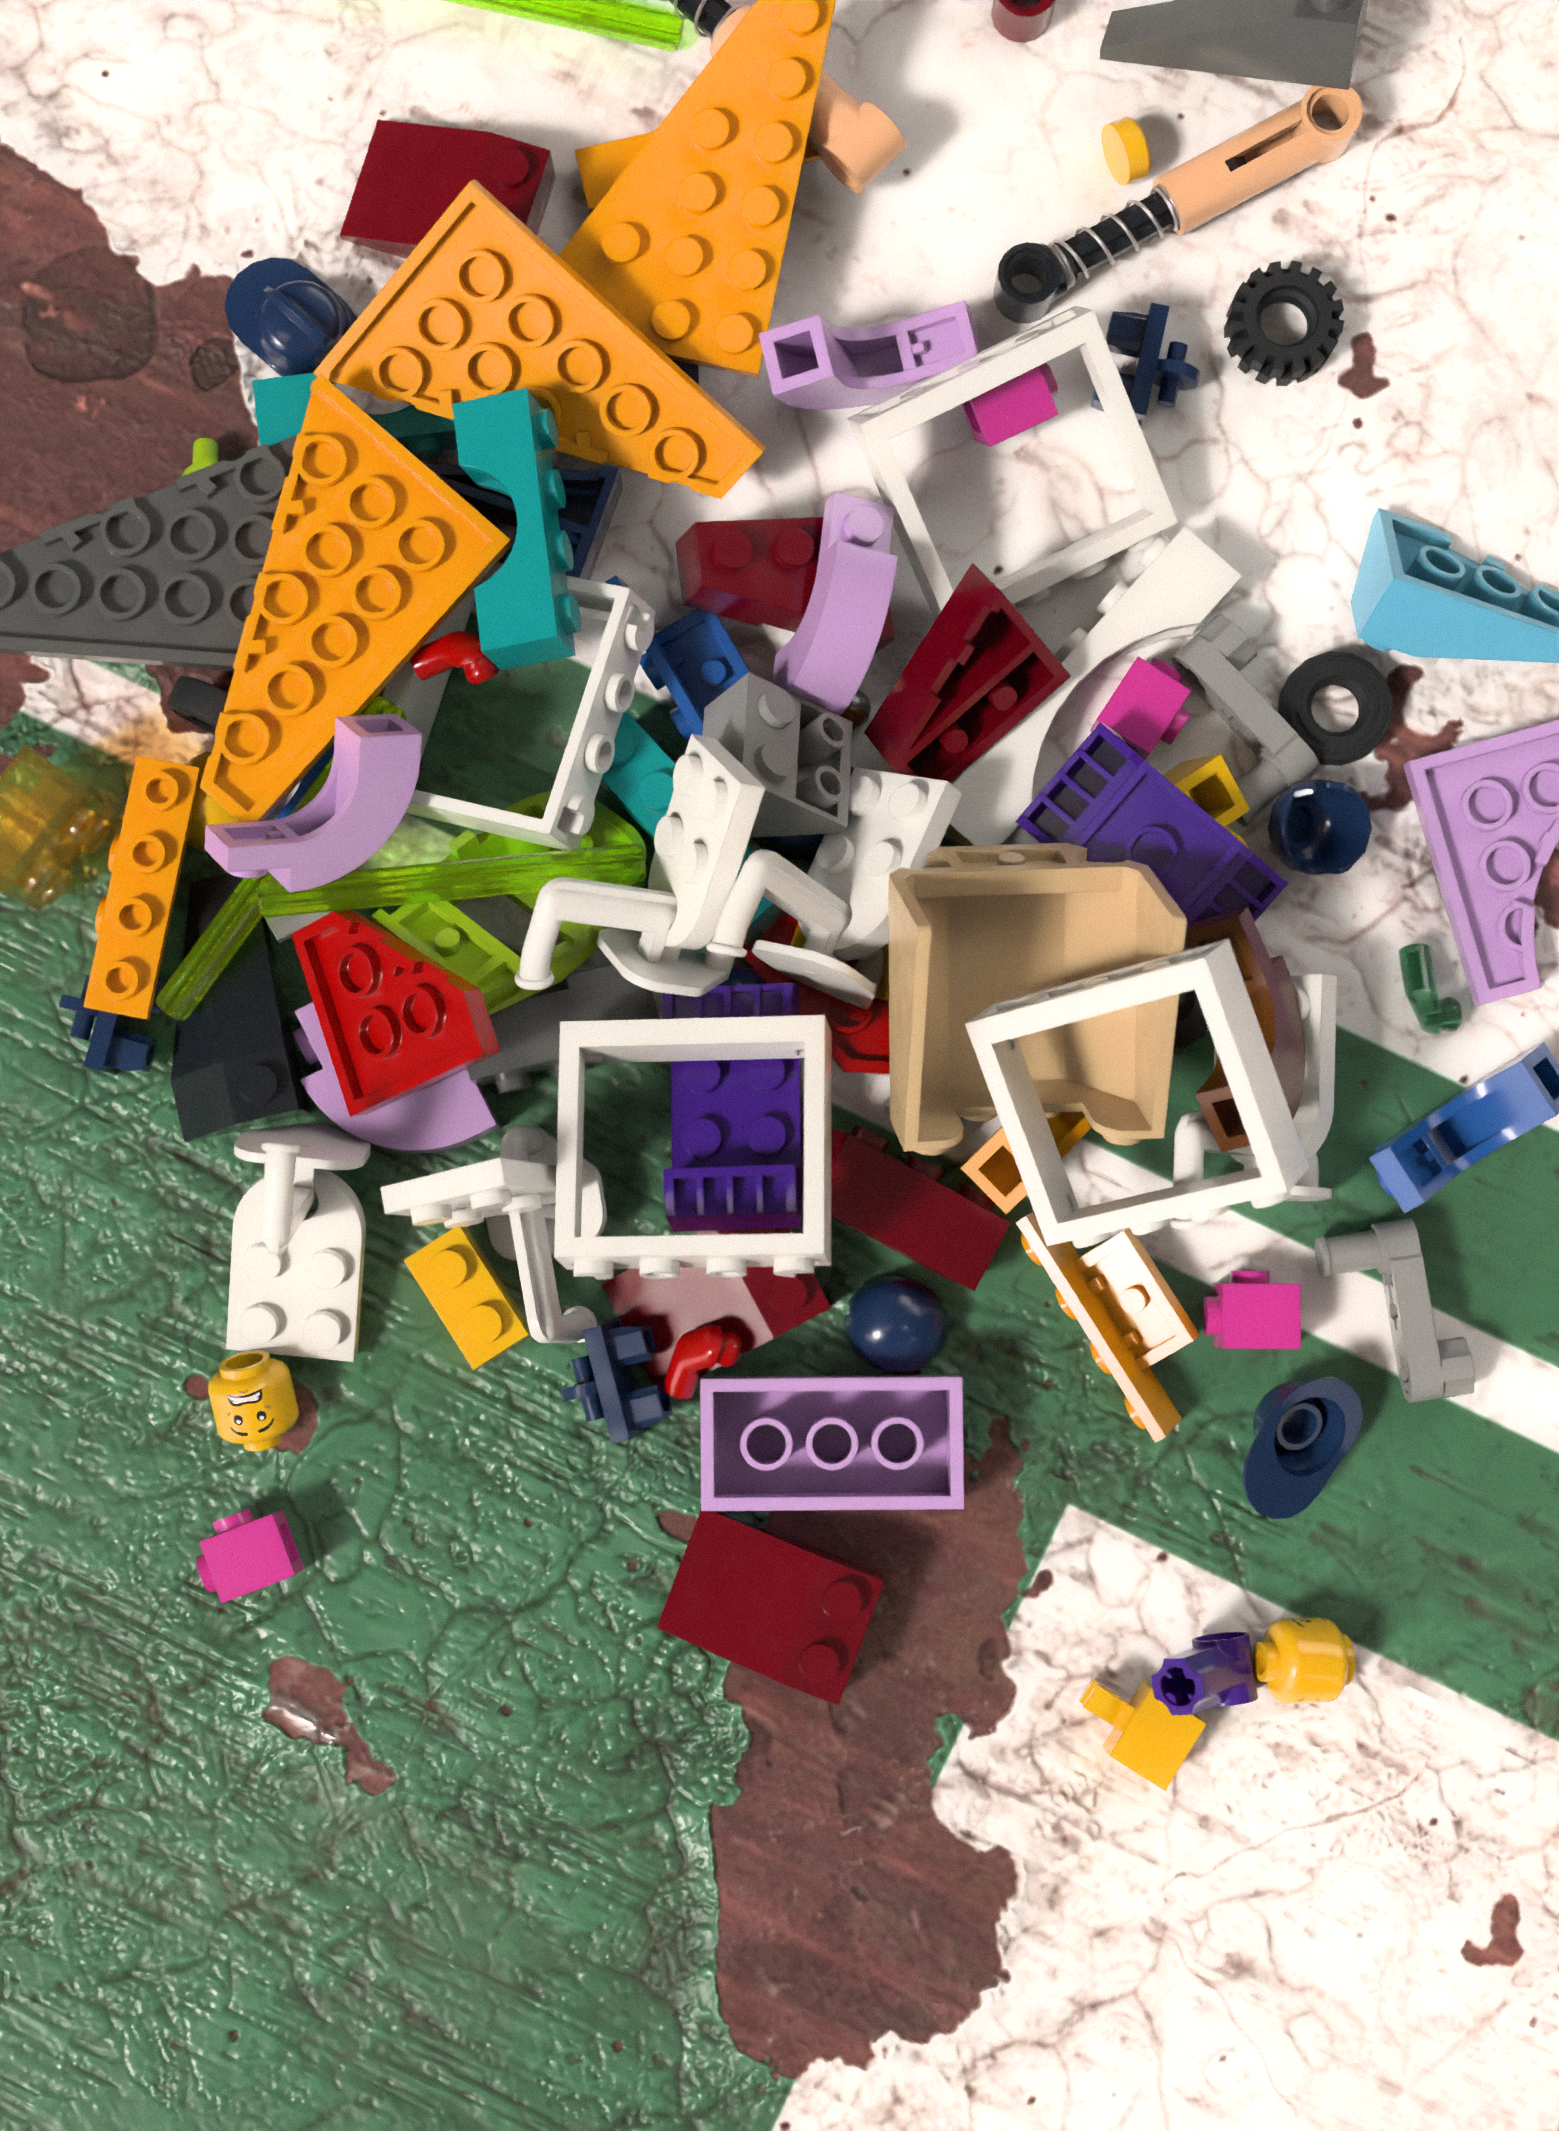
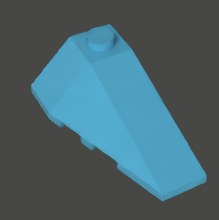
[1350,508,1559,663]

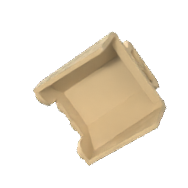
[888,843,1187,1155]

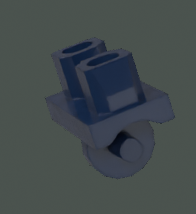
[1091,302,1200,427]
[59,975,174,1075]
[559,1320,673,1444]

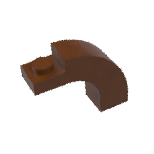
[1185,907,1305,1152]

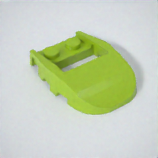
[372,791,646,1015]

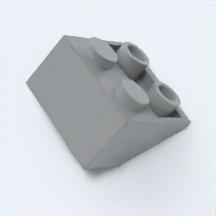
[702,672,853,837]

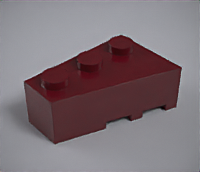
[675,517,894,654]
[864,562,1071,783]
[803,1125,1011,1291]

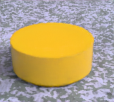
[1101,117,1151,186]

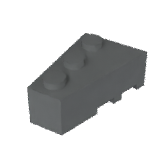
[467,965,660,1096]

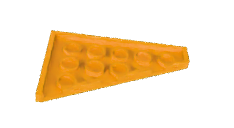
[558,0,836,378]
[313,179,766,499]
[200,374,512,822]

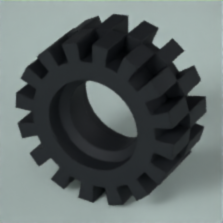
[1224,261,1344,386]

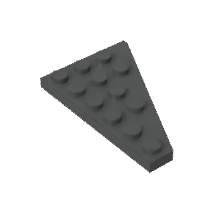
[0,435,297,671]

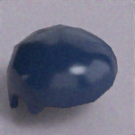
[1267,779,1372,875]
[844,1274,949,1375]

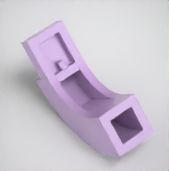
[759,300,981,410]
[772,491,898,716]
[205,714,422,892]
[293,1002,502,1153]

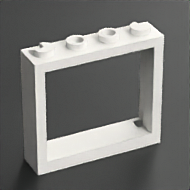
[847,305,1178,620]
[377,562,656,853]
[965,939,1310,1248]
[554,1015,832,1280]

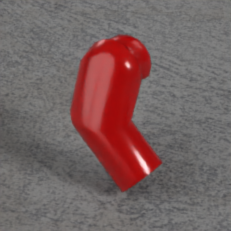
[410,631,500,685]
[662,1325,741,1399]

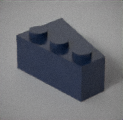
[425,464,623,580]

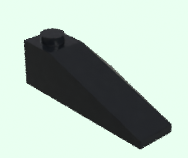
[171,873,310,1143]

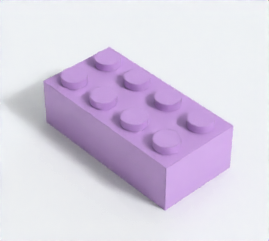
[700,1375,964,1511]

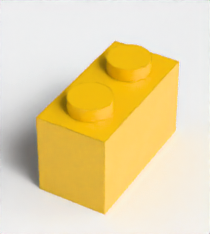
[404,1226,531,1370]

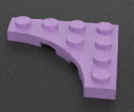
[1403,720,1559,1007]

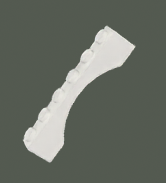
[945,526,1242,846]

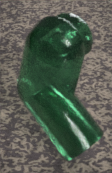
[1398,943,1462,1036]

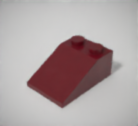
[340,119,556,259]
[601,1228,831,1385]
[657,1510,884,1705]

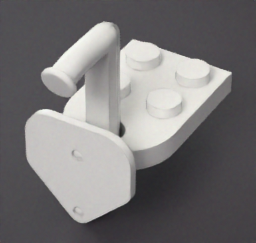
[514,734,765,997]
[706,767,962,1010]
[1171,974,1337,1229]
[226,1122,371,1362]
[381,1125,607,1343]

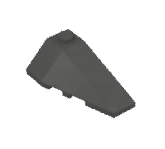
[1100,0,1368,90]

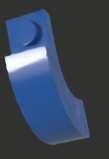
[1369,1042,1559,1213]

